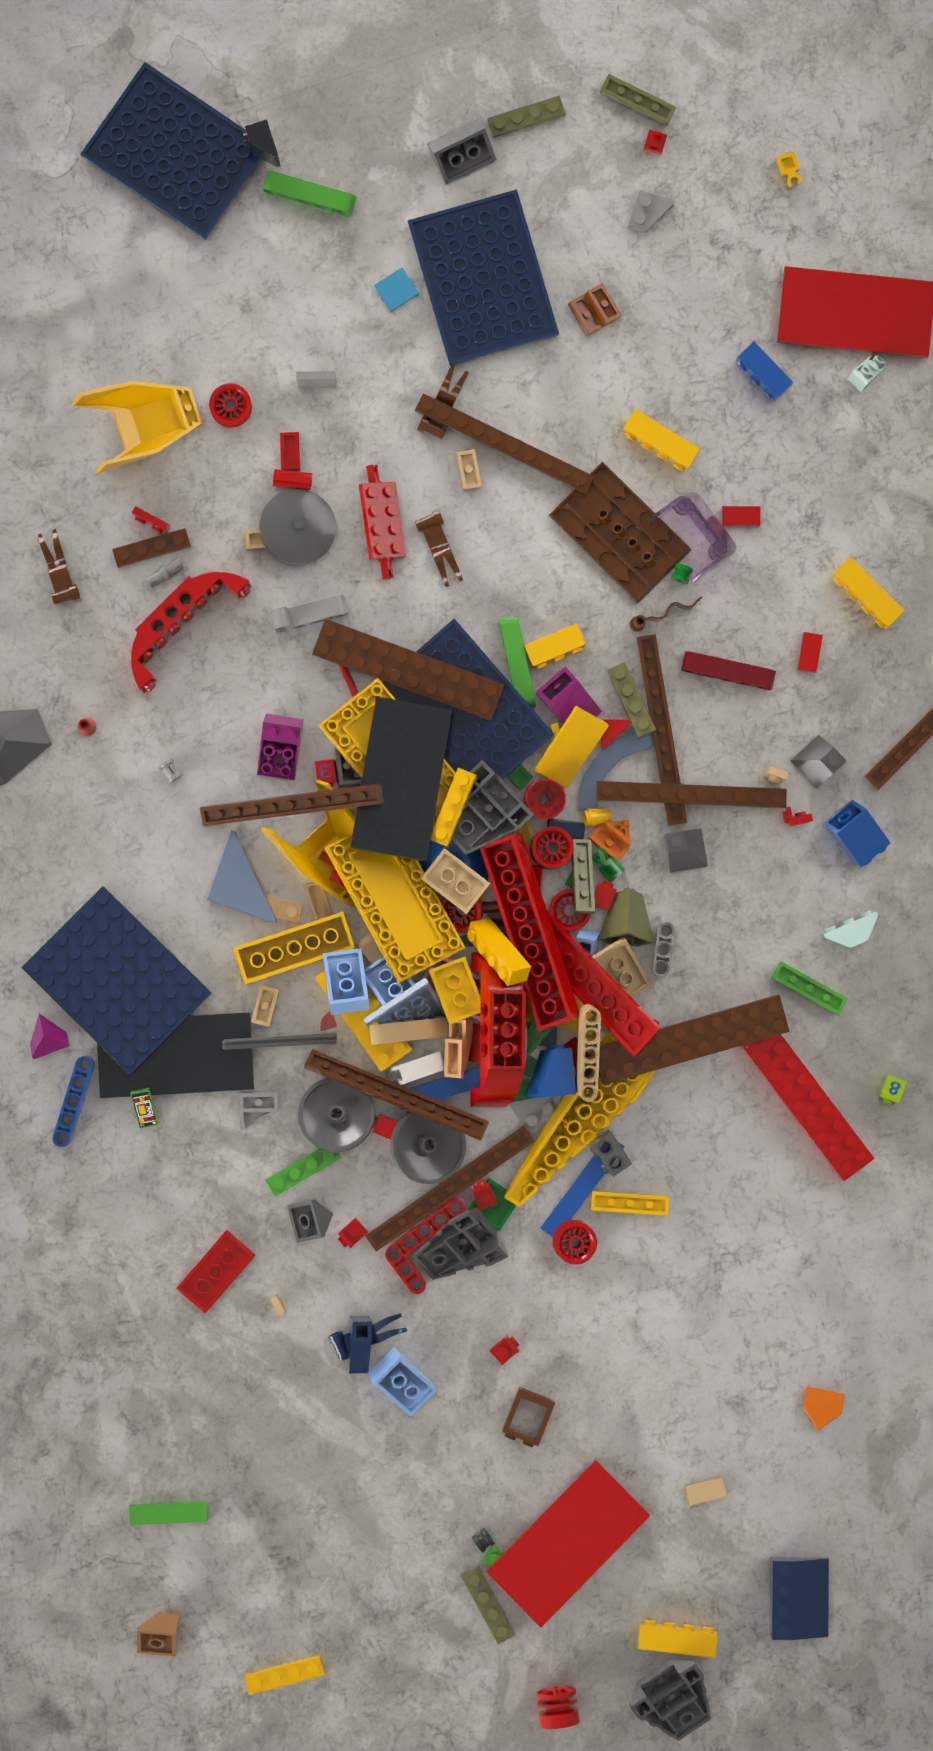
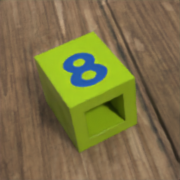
[879,1075,907,1105]

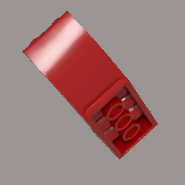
[131,572,252,693]
[470,952,526,1107]

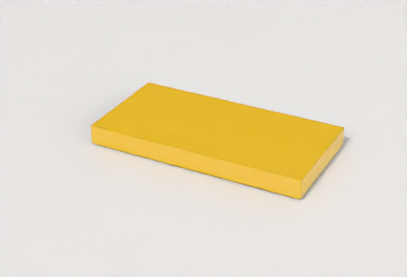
[535,706,609,788]

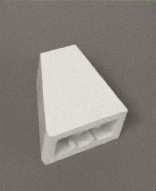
[385,1051,444,1085]

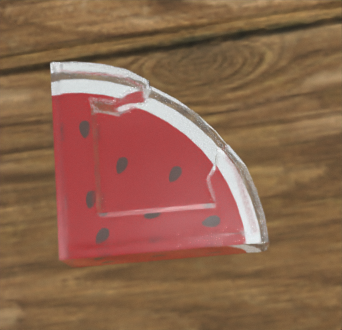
[318,1009,337,1032]

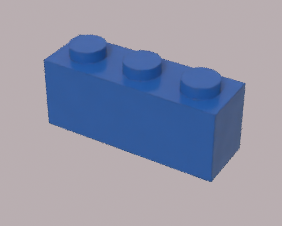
[736,341,793,401]

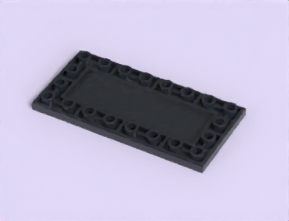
[350,696,452,862]
[97,1012,254,1098]

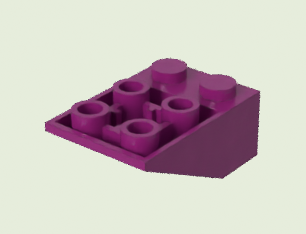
[536,666,602,725]
[257,714,304,780]

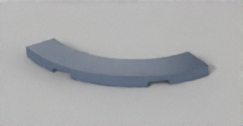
[578,732,652,810]

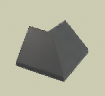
[287,1198,333,1243]

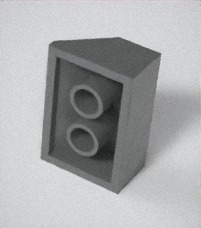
[427,119,497,184]

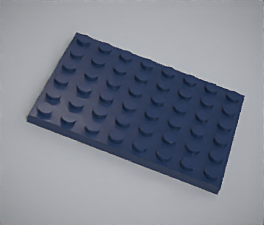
[80,62,262,240]
[407,189,559,366]
[382,618,555,779]
[21,886,212,1076]

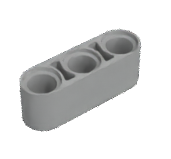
[652,922,675,978]

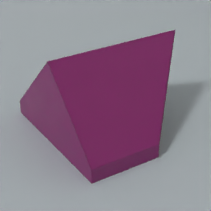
[30,1013,69,1059]

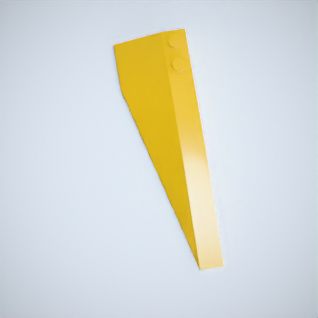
[504,1033,657,1207]

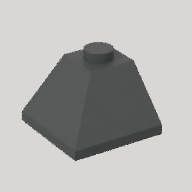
[790,735,847,789]
[664,829,708,873]

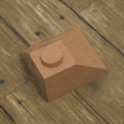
[137,1612,179,1656]

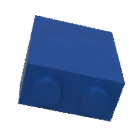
[823,800,891,867]
[526,1044,576,1098]

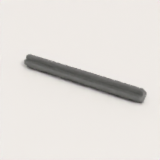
[222,1033,337,1050]

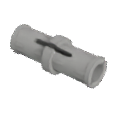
[146,557,184,588]

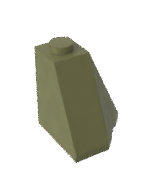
[599,888,653,947]

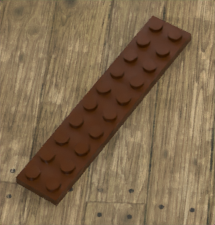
[312,619,505,721]
[599,994,790,1085]

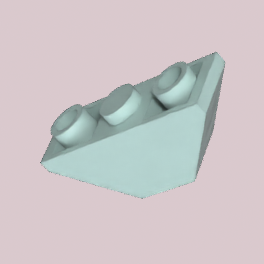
[847,353,888,392]
[822,910,878,948]

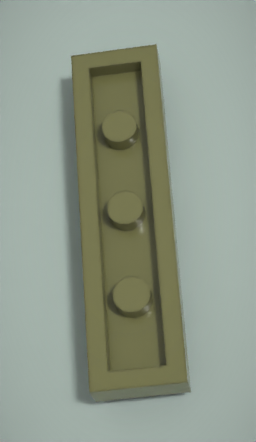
[600,74,676,126]
[487,95,565,138]
[608,662,656,739]
[572,839,595,914]
[461,1565,515,1645]

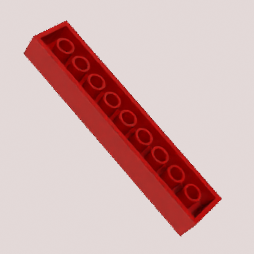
[480,834,579,1031]
[740,1034,875,1182]

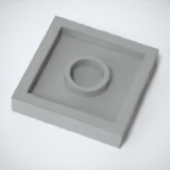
[296,371,336,387]

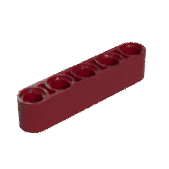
[681,651,776,690]

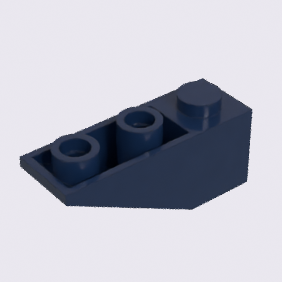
[349,1316,372,1374]

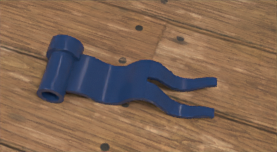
[328,1313,407,1361]

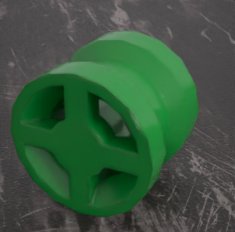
[670,563,693,584]

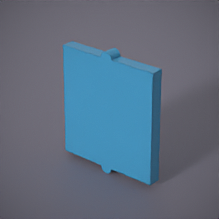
[374,268,419,312]

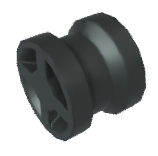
[472,1528,495,1553]

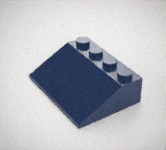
[770,1557,829,1640]

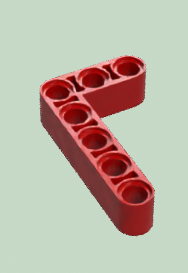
[385,1198,464,1294]

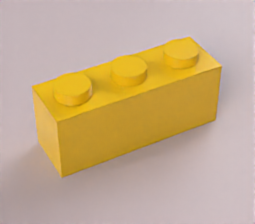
[524,623,586,670]

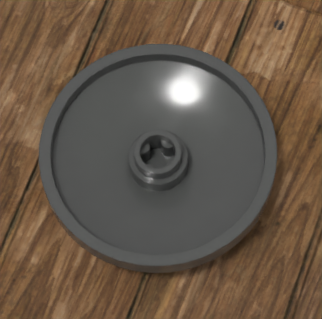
[259,489,336,565]
[298,1078,376,1153]
[390,1111,466,1184]

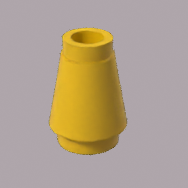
[582,808,612,827]

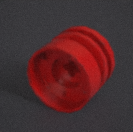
[524,779,566,819]
[536,1685,580,1729]

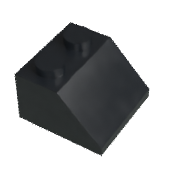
[243,119,281,167]

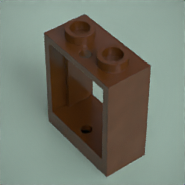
[502,1386,555,1447]

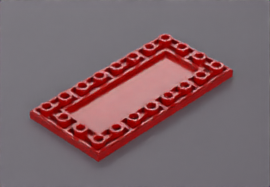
[777,266,933,358]
[486,1460,650,1628]

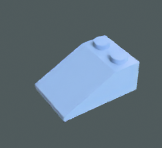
[323,948,369,1015]
[364,957,415,1023]
[367,1346,438,1417]

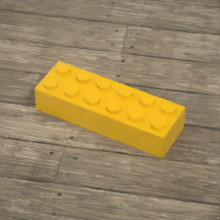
[233,912,356,985]
[315,970,413,1072]

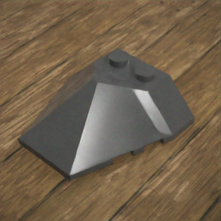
[0,709,52,786]
[451,760,535,855]
[413,1207,508,1280]
[629,1659,711,1741]

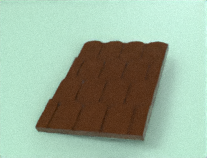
[549,462,691,603]

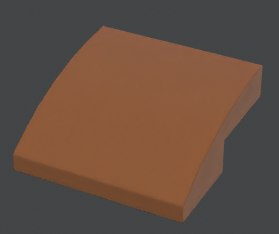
[568,283,622,336]

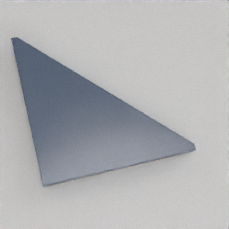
[207,830,277,923]
[363,978,446,1025]

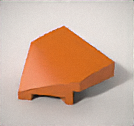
[588,820,631,861]
[803,1387,845,1431]

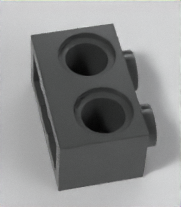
[590,1130,632,1177]

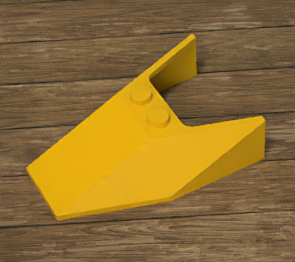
[72,381,203,474]
[261,780,355,907]

